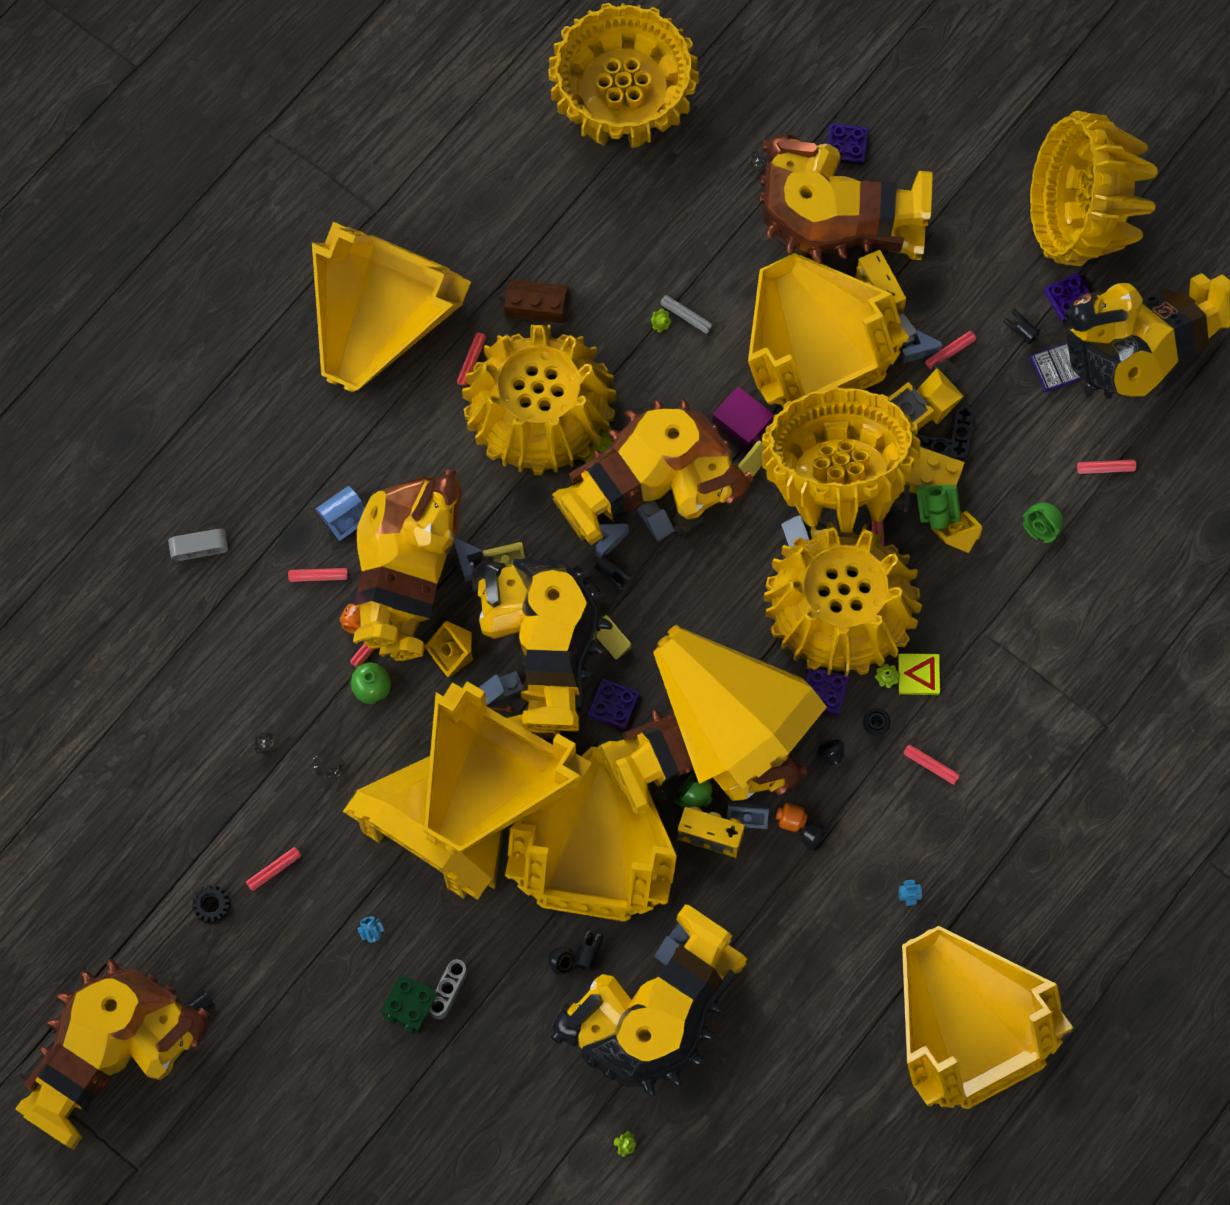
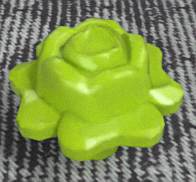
[651,309,671,333]
[875,664,900,688]
[614,1131,636,1157]

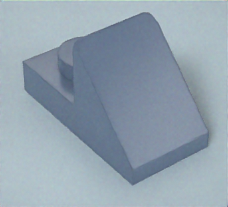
[901,330,942,363]
[636,501,675,542]
[596,524,629,559]
[454,539,483,582]
[479,671,523,706]
[654,923,690,965]

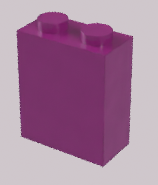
[712,386,775,450]

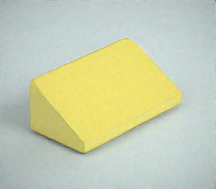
[738,440,766,477]
[483,542,526,566]
[596,615,632,660]

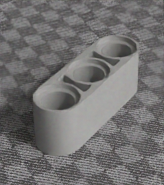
[168,529,228,561]
[429,959,467,1019]

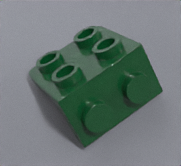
[381,975,437,1034]

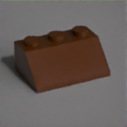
[504,279,568,323]

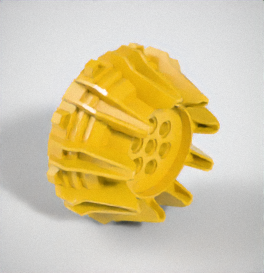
[549,3,699,148]
[1030,111,1158,266]
[462,325,616,475]
[762,387,920,533]
[764,521,922,676]

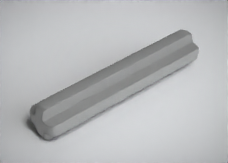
[661,295,712,333]

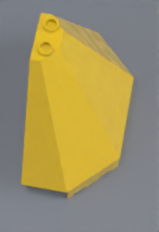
[312,222,471,392]
[748,253,909,407]
[653,625,827,791]
[424,682,592,855]
[505,746,677,921]
[343,756,503,900]
[902,926,1074,1109]

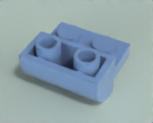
[315,486,365,541]

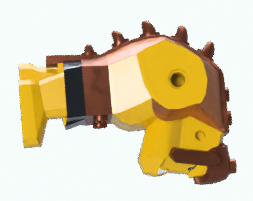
[760,134,933,263]
[552,399,754,545]
[353,469,462,661]
[598,709,807,814]
[15,959,211,1150]

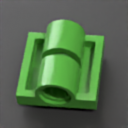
[916,485,961,529]

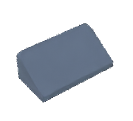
[781,515,810,547]
[727,802,769,829]

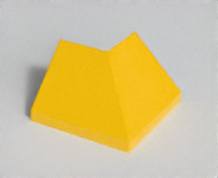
[916,368,964,424]
[931,511,982,553]
[425,621,473,677]

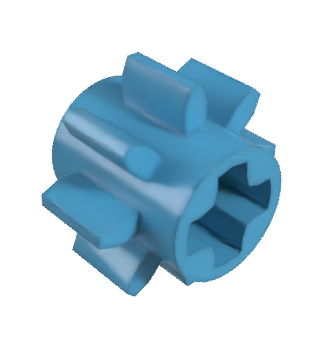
[899,880,922,906]
[357,916,385,943]

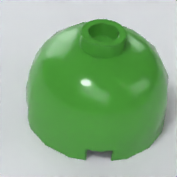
[1023,502,1064,543]
[350,662,391,704]
[674,773,713,809]

